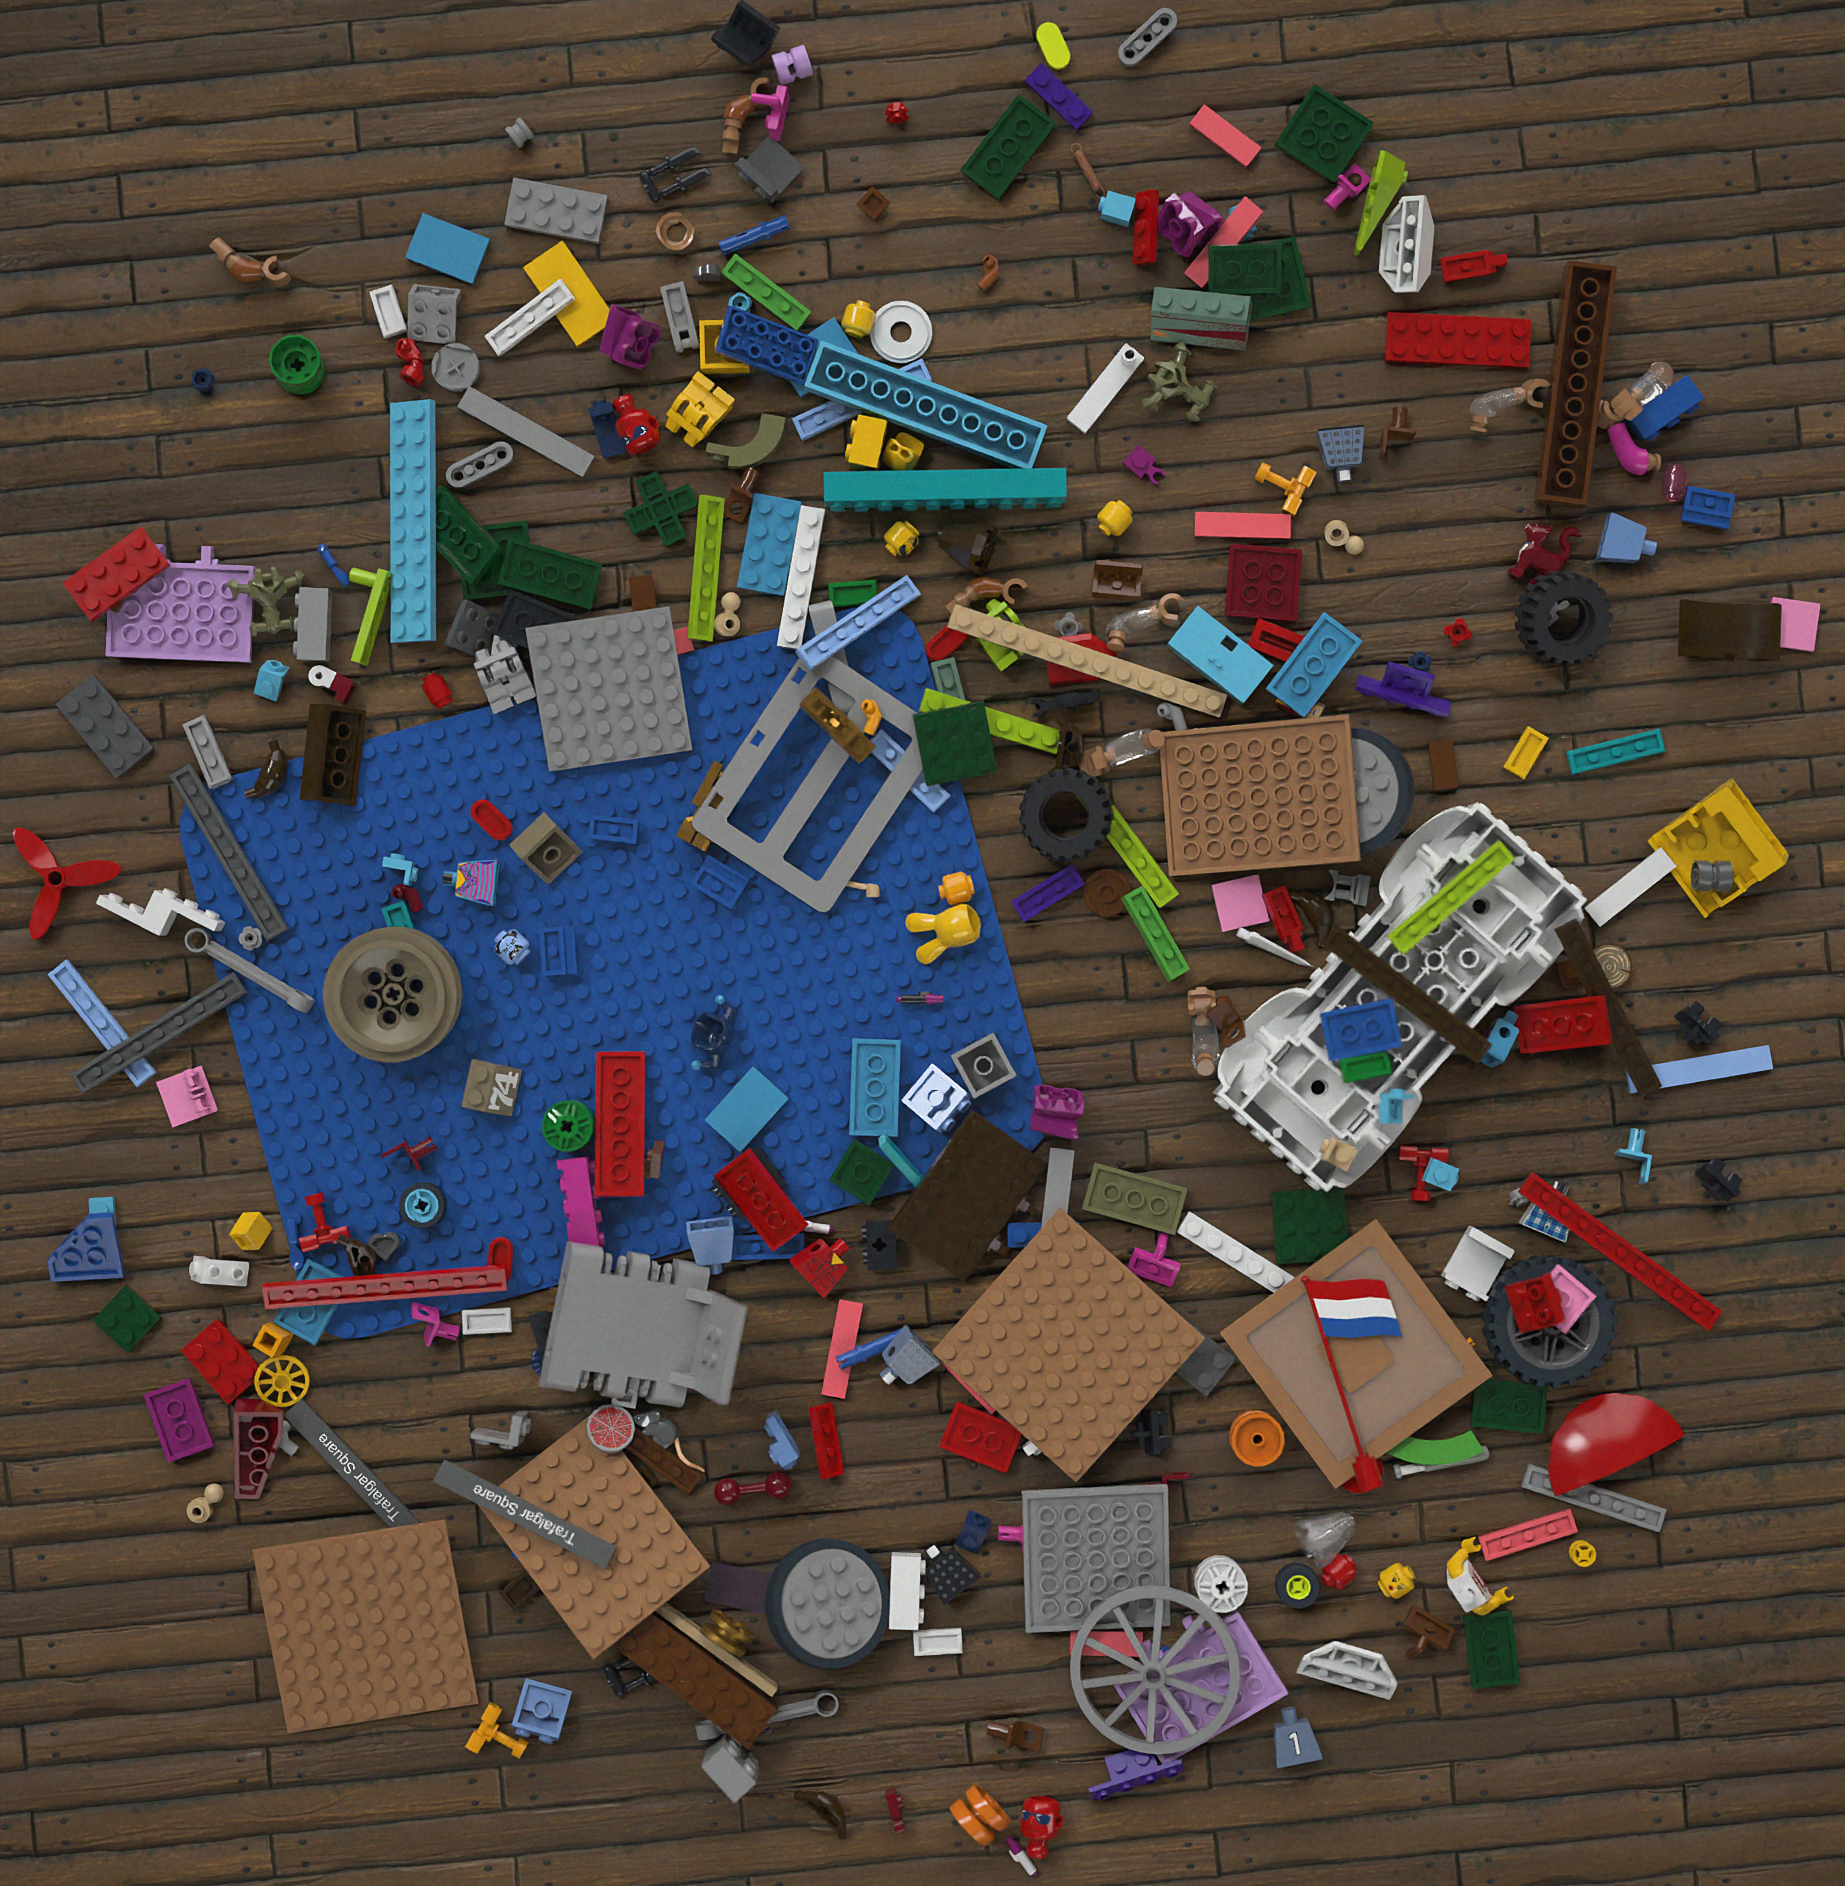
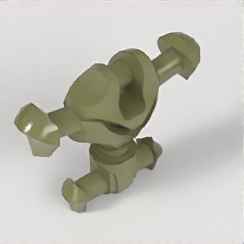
[1141,342,1218,422]
[226,566,305,637]

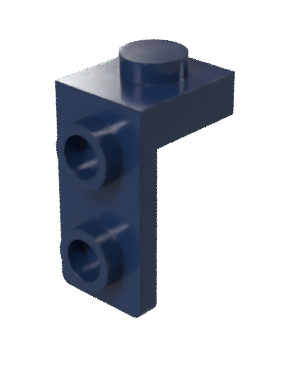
[588,400,626,459]

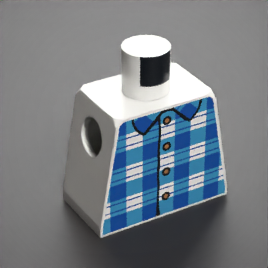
[1519,1181,1569,1242]

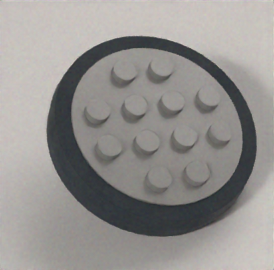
[1351,728,1415,855]
[765,1538,890,1670]

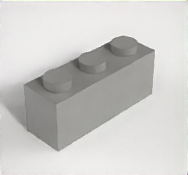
[293,587,333,663]

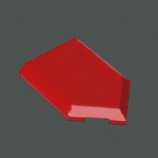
[1046,633,1118,687]

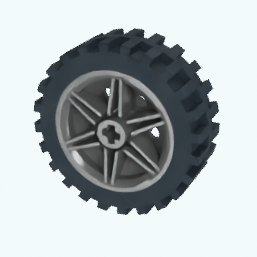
[1481,1255,1618,1388]

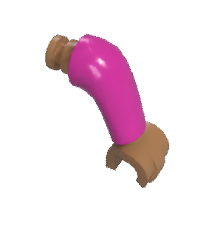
[1597,400,1661,475]

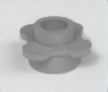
[1054,612,1083,636]
[1508,1188,1529,1207]

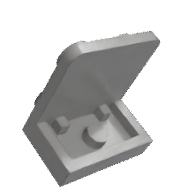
[470,1410,531,1449]

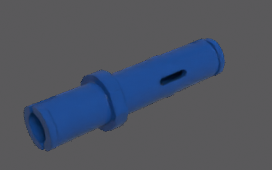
[718,214,790,256]
[835,1328,902,1371]

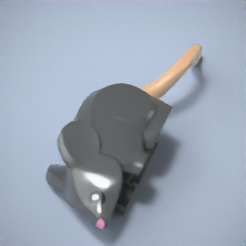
[633,1409,705,1472]

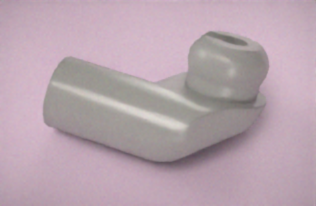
[1157,702,1188,731]
[279,1420,299,1457]

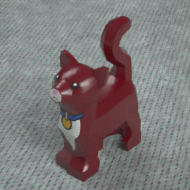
[1506,524,1582,586]

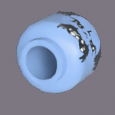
[494,929,530,965]

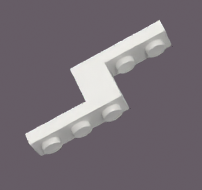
[96,888,225,936]

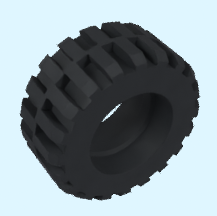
[1514,570,1613,666]
[1019,768,1113,862]

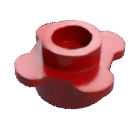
[885,102,909,124]
[1443,618,1472,647]

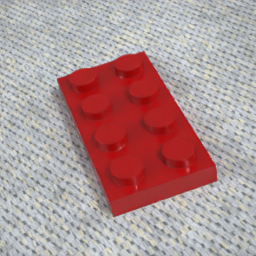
[62,526,171,622]
[1513,995,1612,1054]
[714,1148,809,1252]

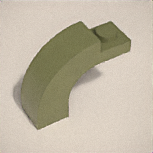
[706,413,786,470]

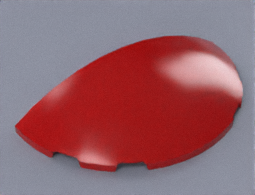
[1548,1393,1685,1496]

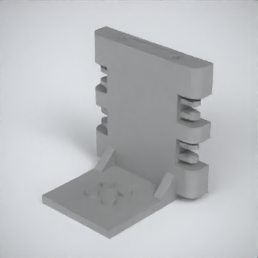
[539,1241,747,1407]

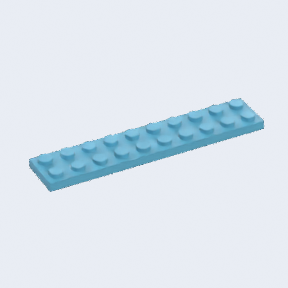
[390,399,436,643]

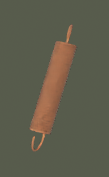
[1071,143,1105,199]

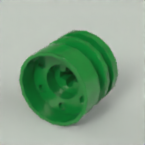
[269,335,326,394]
[542,1100,596,1151]

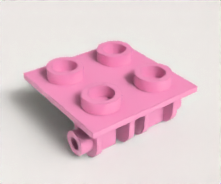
[156,1066,218,1127]

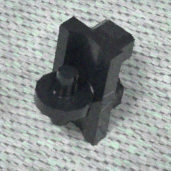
[1674,1001,1721,1046]
[1694,1157,1742,1202]
[1130,1409,1171,1455]

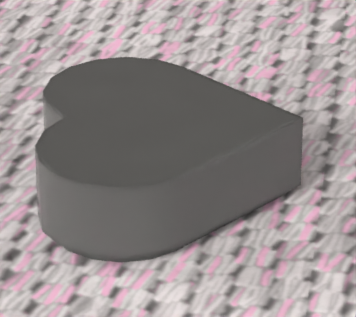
[693,264,721,282]
[368,1232,401,1262]

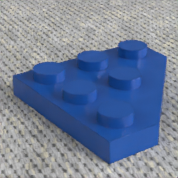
[47,1212,125,1282]

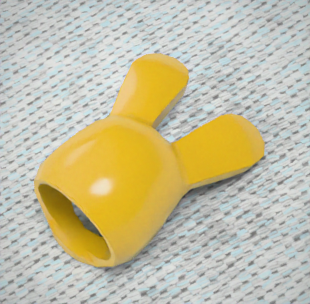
[905,904,981,964]

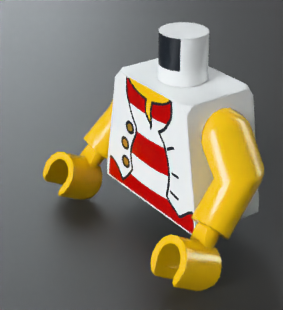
[1447,1537,1514,1616]

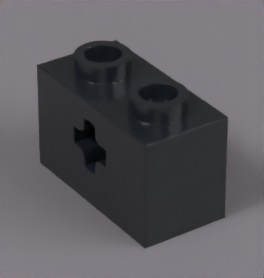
[862,1219,897,1270]

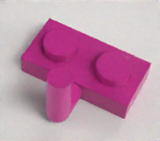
[751,85,790,141]
[1127,1232,1181,1287]

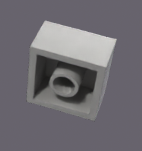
[950,1033,1017,1098]

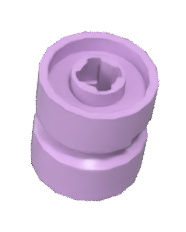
[771,45,813,86]

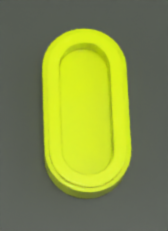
[1036,22,1070,70]

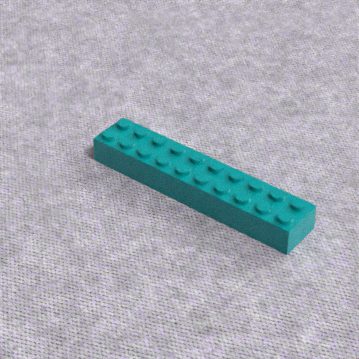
[824,468,1067,512]

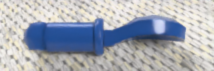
[317,544,350,588]
[286,1219,306,1270]

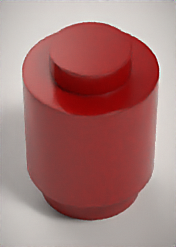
[421,672,454,710]

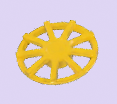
[254,1355,310,1407]

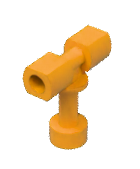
[1254,462,1317,516]
[465,1702,528,1759]

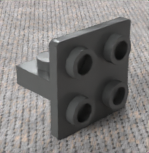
[444,600,499,657]

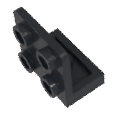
[711,0,781,66]

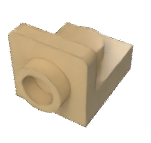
[1319,1136,1358,1171]

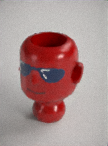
[612,394,661,455]
[1020,1796,1063,1859]

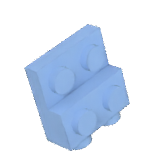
[901,1064,972,1134]

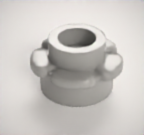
[239,926,263,950]

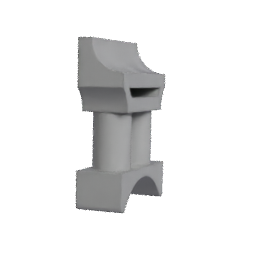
[1324,870,1371,906]

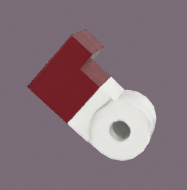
[308,665,358,705]

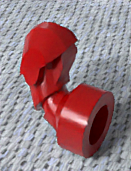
[395,338,425,388]

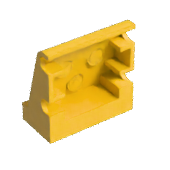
[1648,778,1789,918]

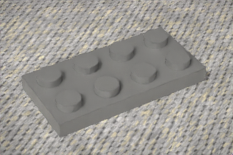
[504,177,608,244]

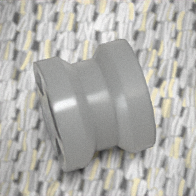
[505,117,534,149]

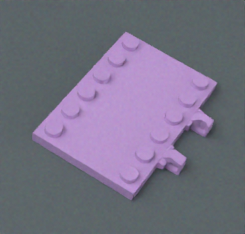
[106,544,256,663]
[1113,1609,1288,1764]

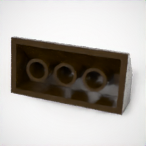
[299,703,366,806]

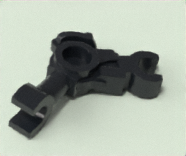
[1030,691,1100,717]

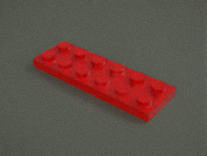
[1384,312,1531,369]
[595,1051,645,1197]

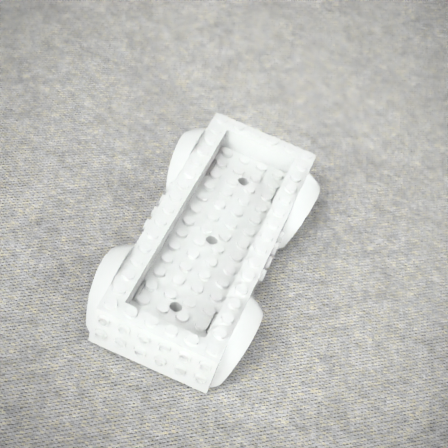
[1212,802,1587,1192]

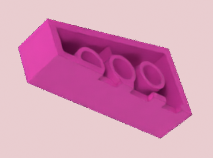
[557,1156,606,1248]

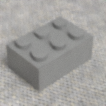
[701,1733,760,1803]

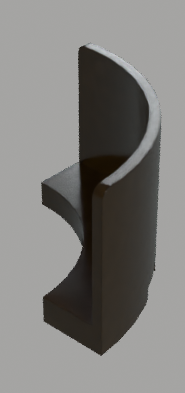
[1678,599,1782,662]

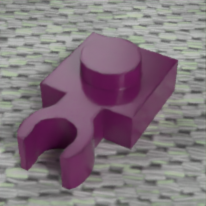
[1122,444,1165,486]

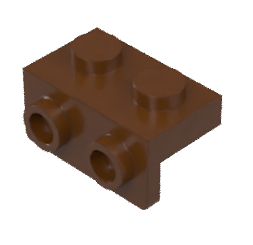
[1092,560,1143,602]

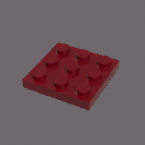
[1224,544,1302,622]

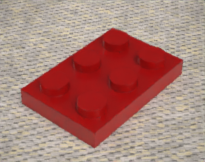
[180,1318,265,1405]
[939,1401,1022,1473]

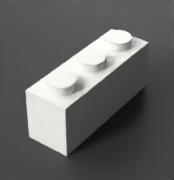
[889,1552,925,1630]

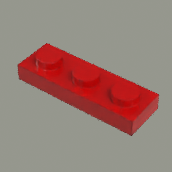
[1133,189,1159,266]
[808,1402,844,1479]

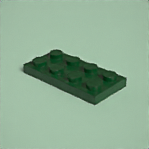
[960,94,1057,200]
[436,485,503,586]
[496,537,602,611]

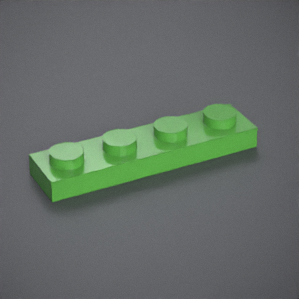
[721,253,812,331]
[1121,885,1190,982]

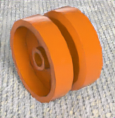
[1229,1410,1285,1467]
[950,1783,1011,1847]

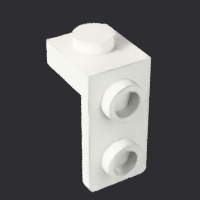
[189,1256,249,1286]

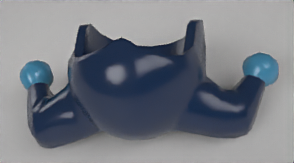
[690,995,736,1071]

